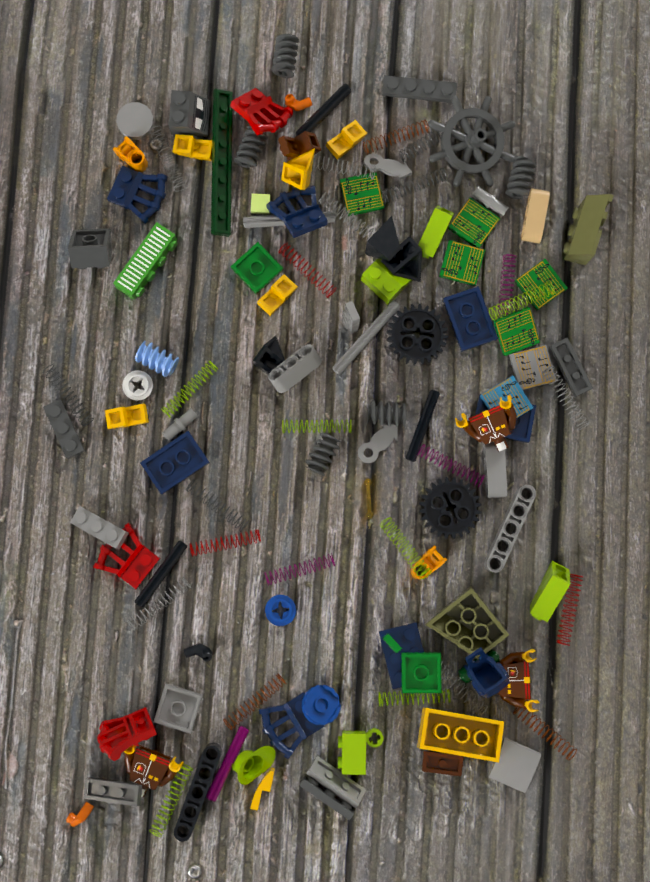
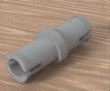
[472,186,509,217]
[162,408,198,442]

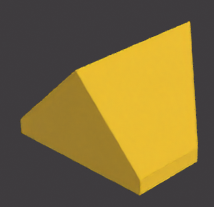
[281,148,315,190]

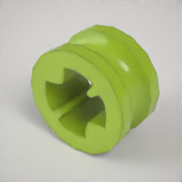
[366,728,383,747]

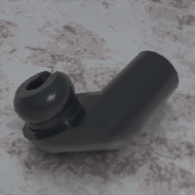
[184,643,213,662]

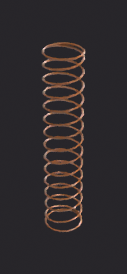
[363,120,429,155]
[223,673,286,730]
[513,707,577,760]

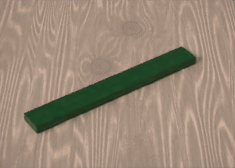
[211,88,233,237]

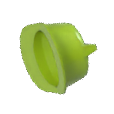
[232,746,276,785]

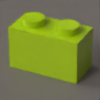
[338,731,366,775]

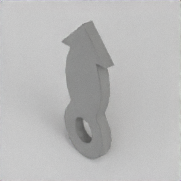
[364,153,412,180]
[358,424,398,464]

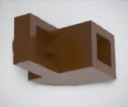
[278,131,321,161]

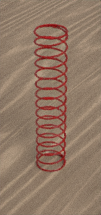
[279,243,337,298]
[190,529,261,557]
[556,574,583,646]

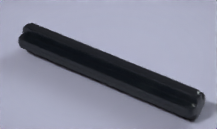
[296,83,351,136]
[406,390,440,462]
[135,541,187,608]

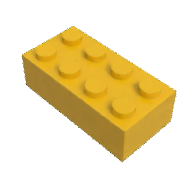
[417,707,504,763]

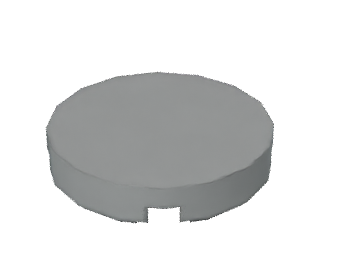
[116,102,154,140]

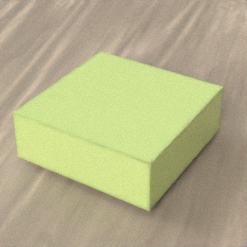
[251,194,271,214]

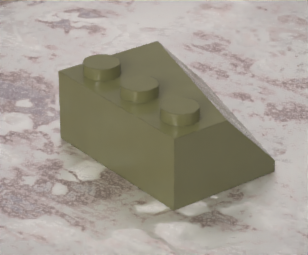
[563,194,614,266]
[425,586,509,659]

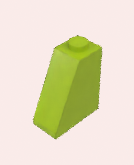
[418,205,455,259]
[530,561,571,622]

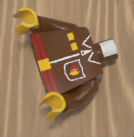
[455,395,517,452]
[497,649,539,712]
[124,745,184,797]

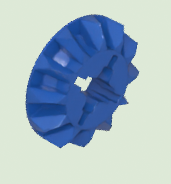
[265,595,296,626]

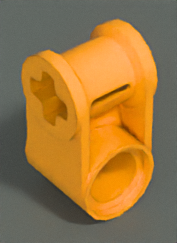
[113,136,148,172]
[410,545,447,580]

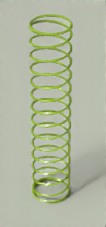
[489,282,555,320]
[161,360,219,418]
[282,419,351,433]
[380,517,432,579]
[379,688,450,707]
[149,764,193,837]

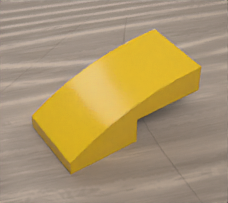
[326,120,367,160]
[172,134,212,161]
[257,274,298,316]
[105,404,149,429]
[250,767,275,810]

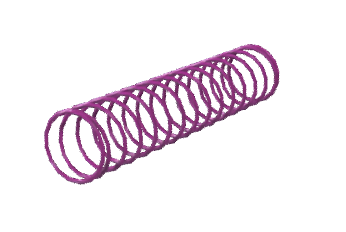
[497,254,517,318]
[417,444,485,488]
[265,553,335,586]

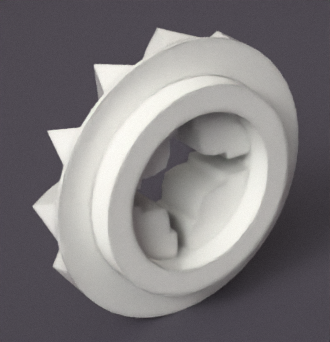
[122,370,153,401]

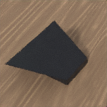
[365,216,401,261]
[381,236,422,282]
[253,335,285,375]

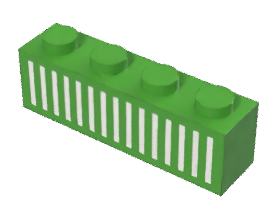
[113,222,177,300]

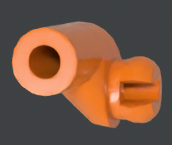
[285,94,312,111]
[66,801,94,827]

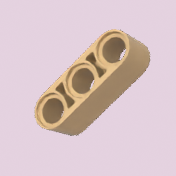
[521,188,550,244]

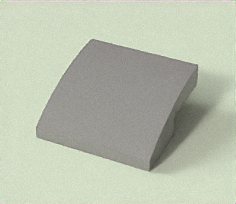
[489,738,541,793]

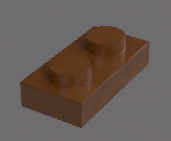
[421,750,464,776]

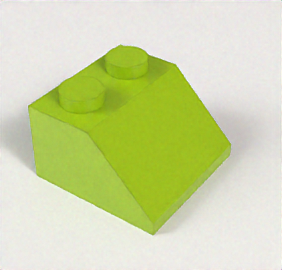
[361,258,412,305]

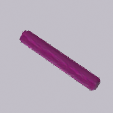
[206,726,249,802]

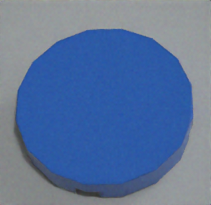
[302,685,341,725]

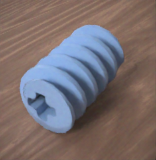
[135,341,179,377]

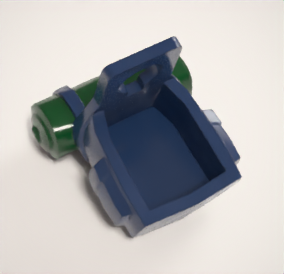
[458,648,510,699]

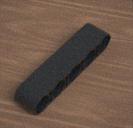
[174,742,222,842]

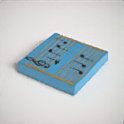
[480,376,533,418]

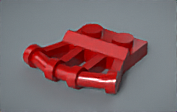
[230,88,293,135]
[93,523,161,589]
[97,707,157,761]

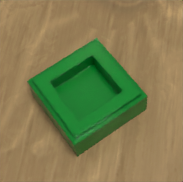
[382,633,402,653]

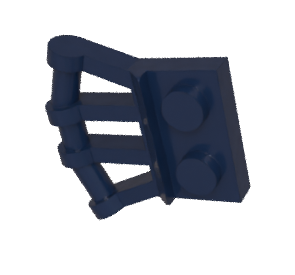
[107,166,167,224]
[266,185,328,238]
[259,692,324,759]

